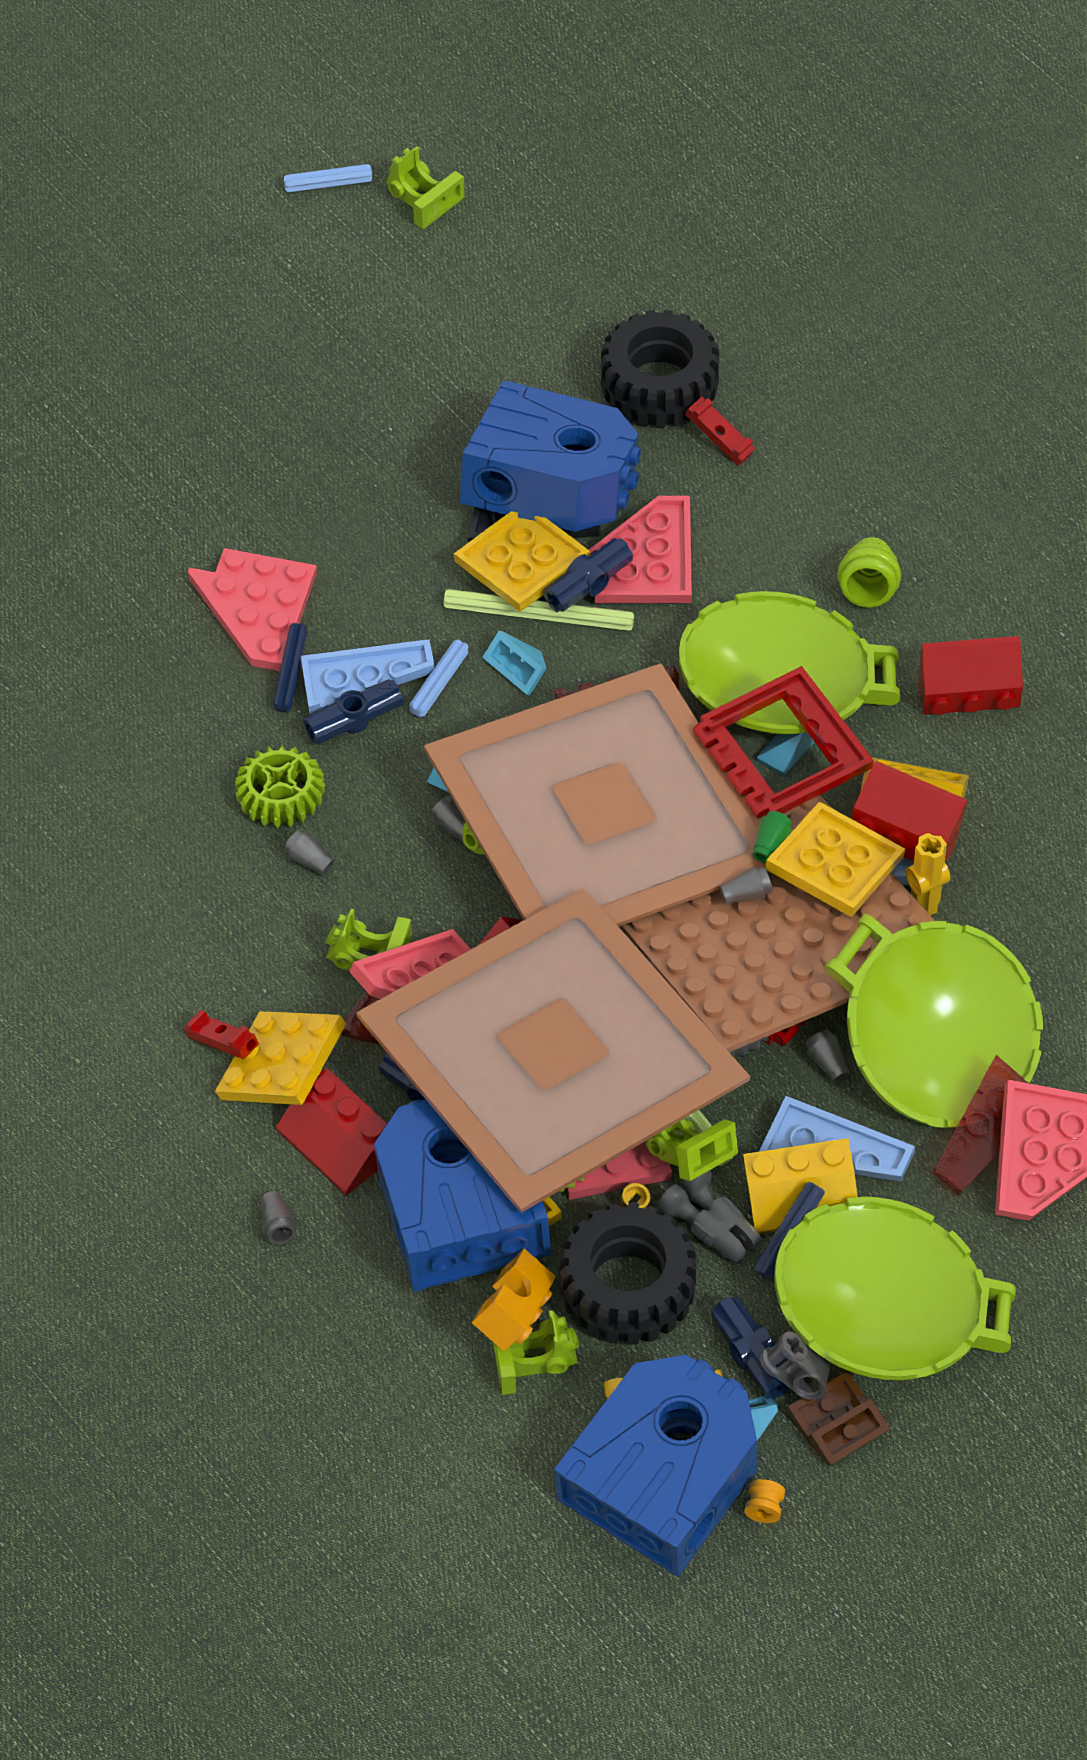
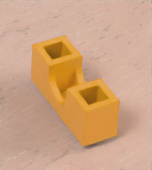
[472,1248,556,1351]

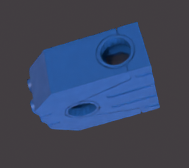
[460,380,641,532]
[374,1100,551,1292]
[554,1355,757,1577]

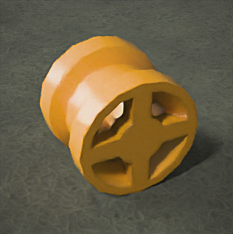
[744,1479,785,1523]

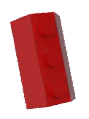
[918,636,1023,715]
[851,761,968,863]
[276,1068,387,1196]

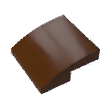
[785,1371,890,1466]

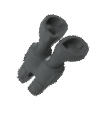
[658,1170,762,1263]

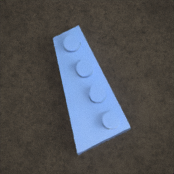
[301,639,434,715]
[759,1096,915,1182]

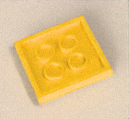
[454,511,590,612]
[765,802,905,917]
[215,1011,346,1105]

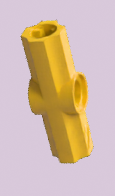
[906,833,950,916]

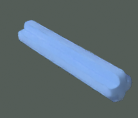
[284,164,372,193]
[409,640,469,718]

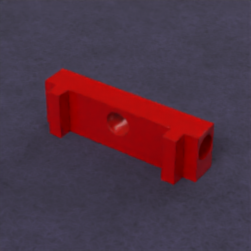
[685,397,756,466]
[184,1010,259,1060]

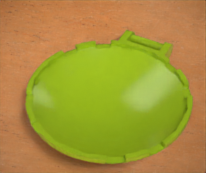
[678,591,900,734]
[824,914,1043,1128]
[774,1197,1016,1380]

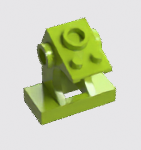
[386,146,465,230]
[325,909,412,970]
[645,1118,738,1181]
[493,1310,579,1395]

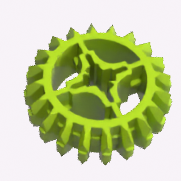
[235,744,325,829]

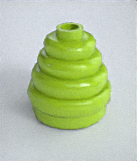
[837,537,902,608]

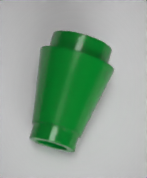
[752,811,792,863]

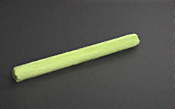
[443,589,634,631]

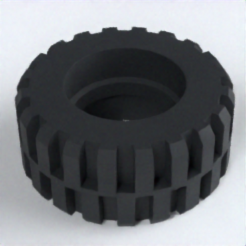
[601,310,719,428]
[560,1203,697,1345]

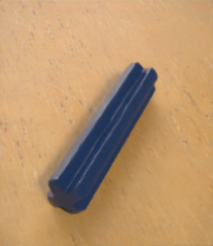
[273,623,307,712]
[754,1182,825,1279]

